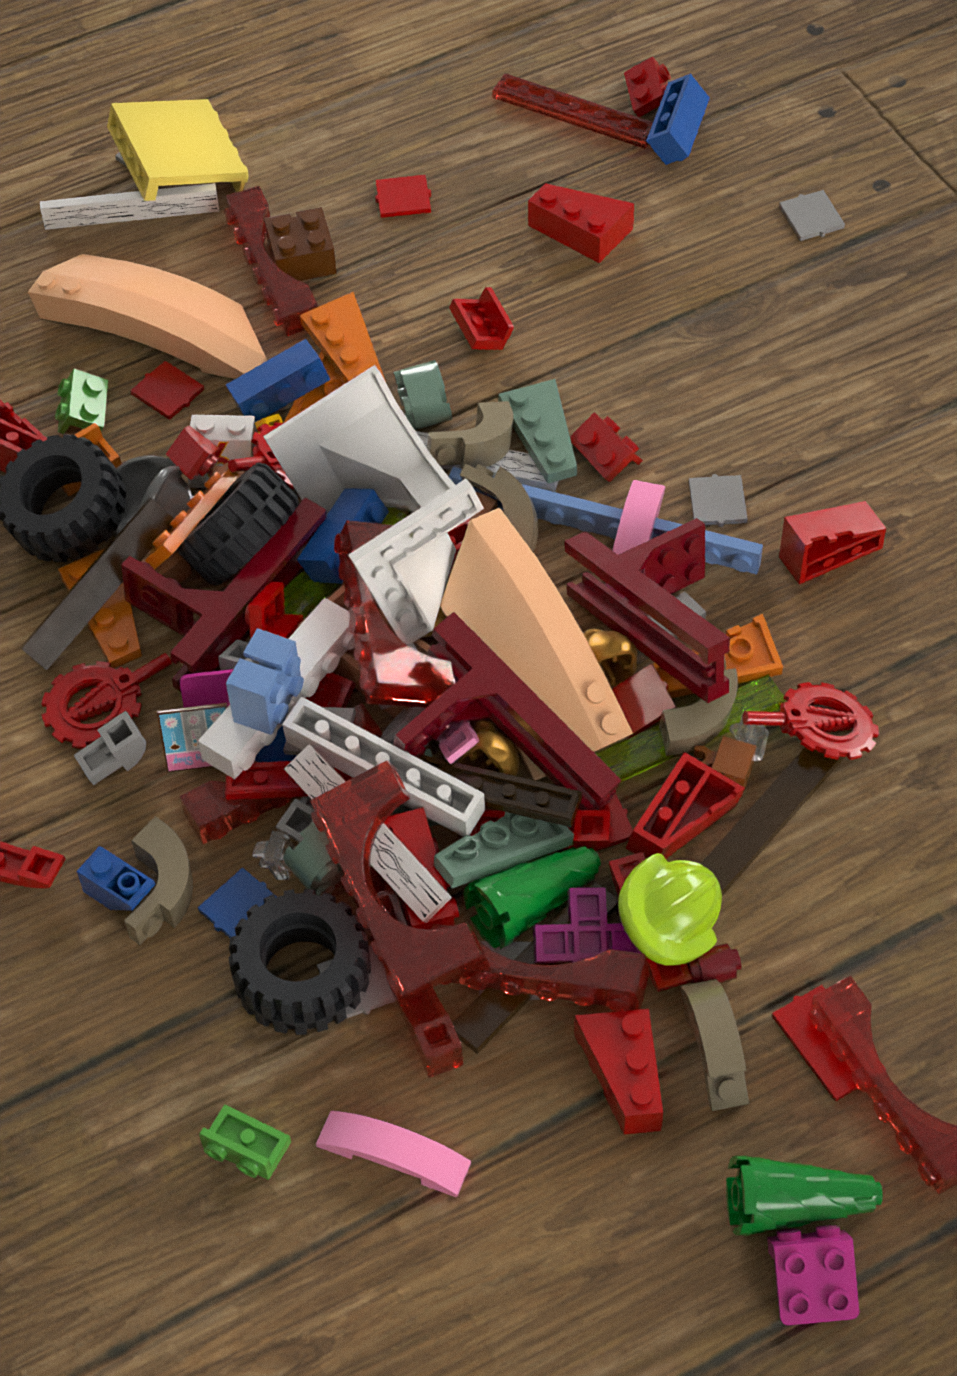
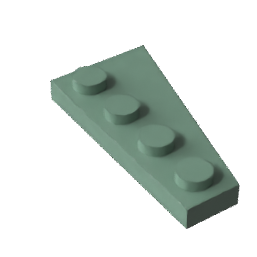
[498,379,577,484]
[433,812,574,888]

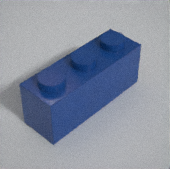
[646,73,710,165]
[226,339,330,422]
[297,488,389,584]

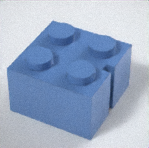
[226,628,304,735]

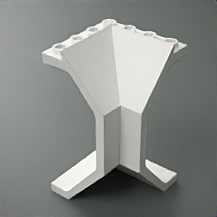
[263,365,484,647]

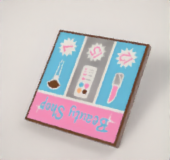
[157,703,227,772]

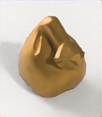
[583,629,637,687]
[457,719,519,776]

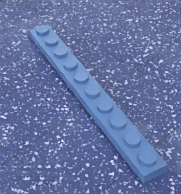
[449,467,763,574]

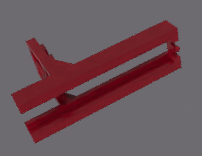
[121,497,327,692]
[564,518,730,704]
[393,612,621,810]

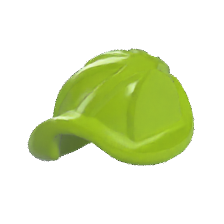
[618,853,722,965]

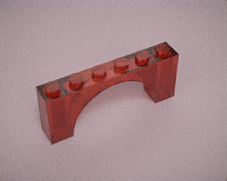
[334,520,455,708]
[310,760,488,1000]

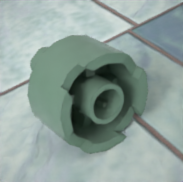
[393,360,452,430]
[283,816,364,896]

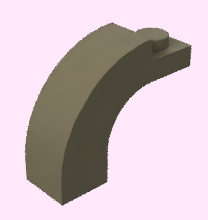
[427,401,513,469]
[460,464,538,553]
[659,654,738,756]
[124,816,193,945]
[680,979,749,1111]

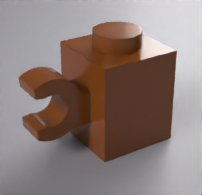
[693,736,756,797]

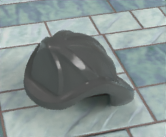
[111,455,193,537]

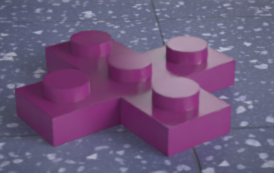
[533,888,645,999]

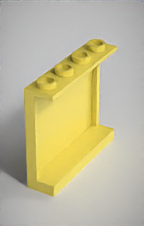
[107,99,249,201]

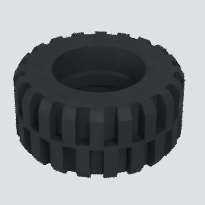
[0,434,127,562]
[177,462,299,585]
[228,889,371,1035]

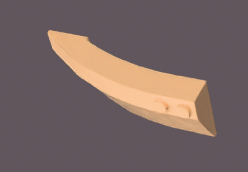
[28,254,267,379]
[440,508,633,781]

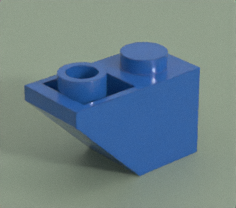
[77,846,155,911]

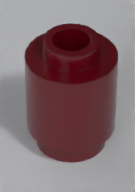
[687,943,742,984]

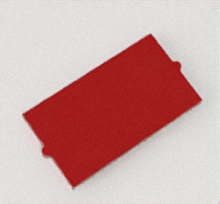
[772,985,886,1102]

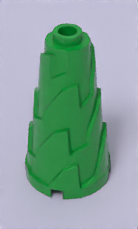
[464,846,601,950]
[726,1155,883,1235]

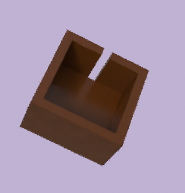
[264,207,337,285]

